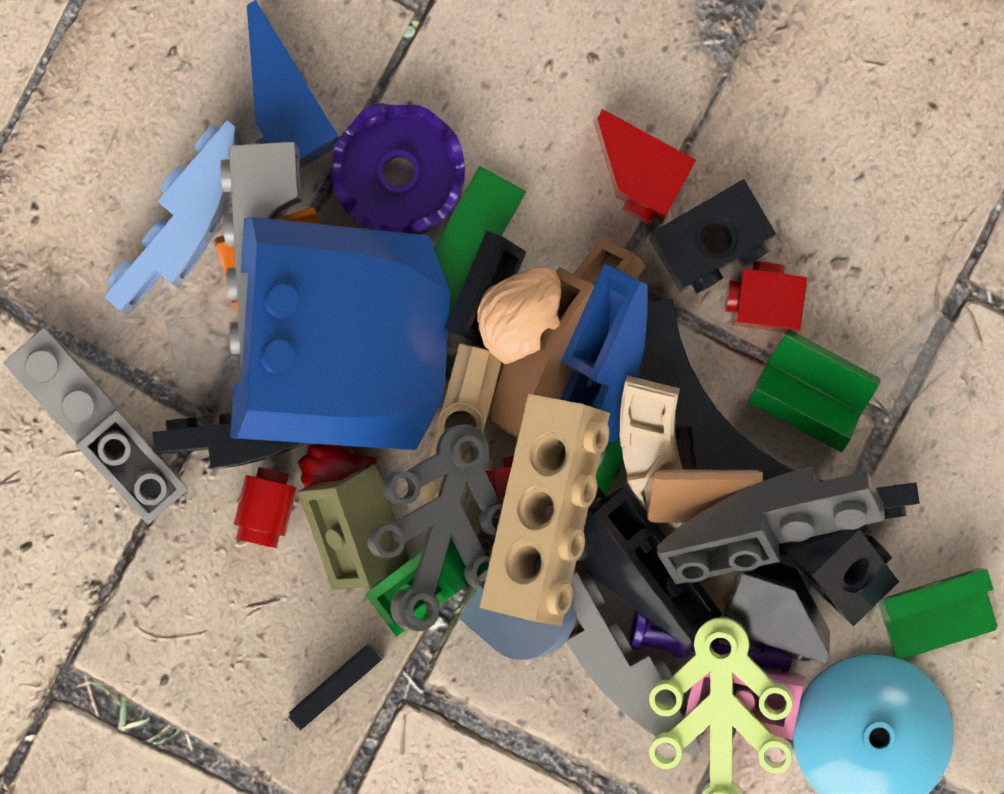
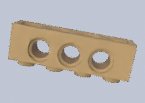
[479,394,610,626]

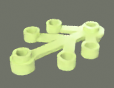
[649,617,793,794]

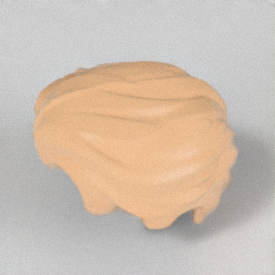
[477,266,561,364]

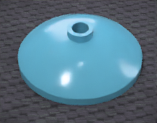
[793,654,954,794]

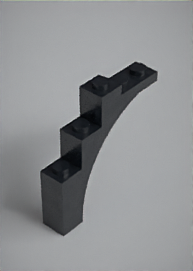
[638,299,920,555]

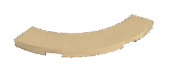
[620,375,738,604]

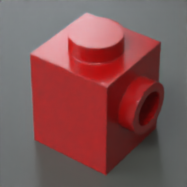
[725,261,808,333]

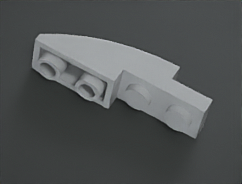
[3,326,188,525]
[566,572,705,756]

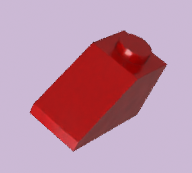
[595,109,696,224]

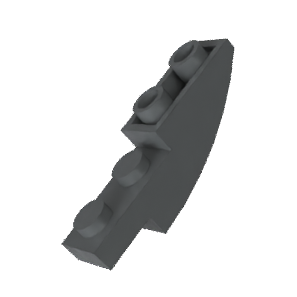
[657,466,885,585]

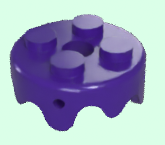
[332,103,465,235]

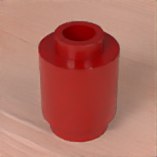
[233,467,297,548]

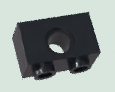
[648,179,776,294]
[780,524,900,626]

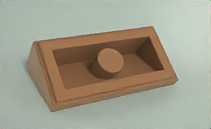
[646,470,763,523]

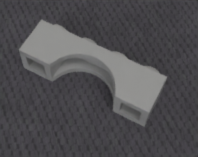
[221,142,302,364]

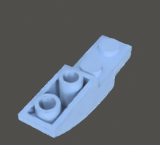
[104,120,240,315]

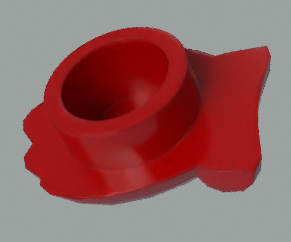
[298,444,377,486]

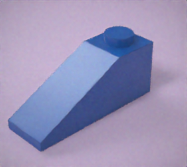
[247,0,339,169]

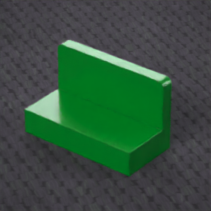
[748,330,881,453]
[878,568,997,660]

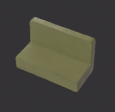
[298,465,409,589]

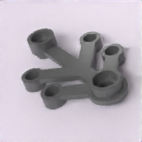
[367,424,503,631]

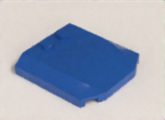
[230,217,450,450]

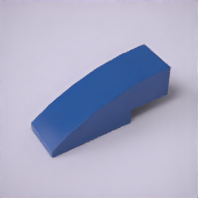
[560,263,648,443]

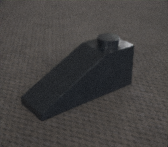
[579,485,722,646]

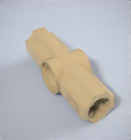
[418,344,502,508]

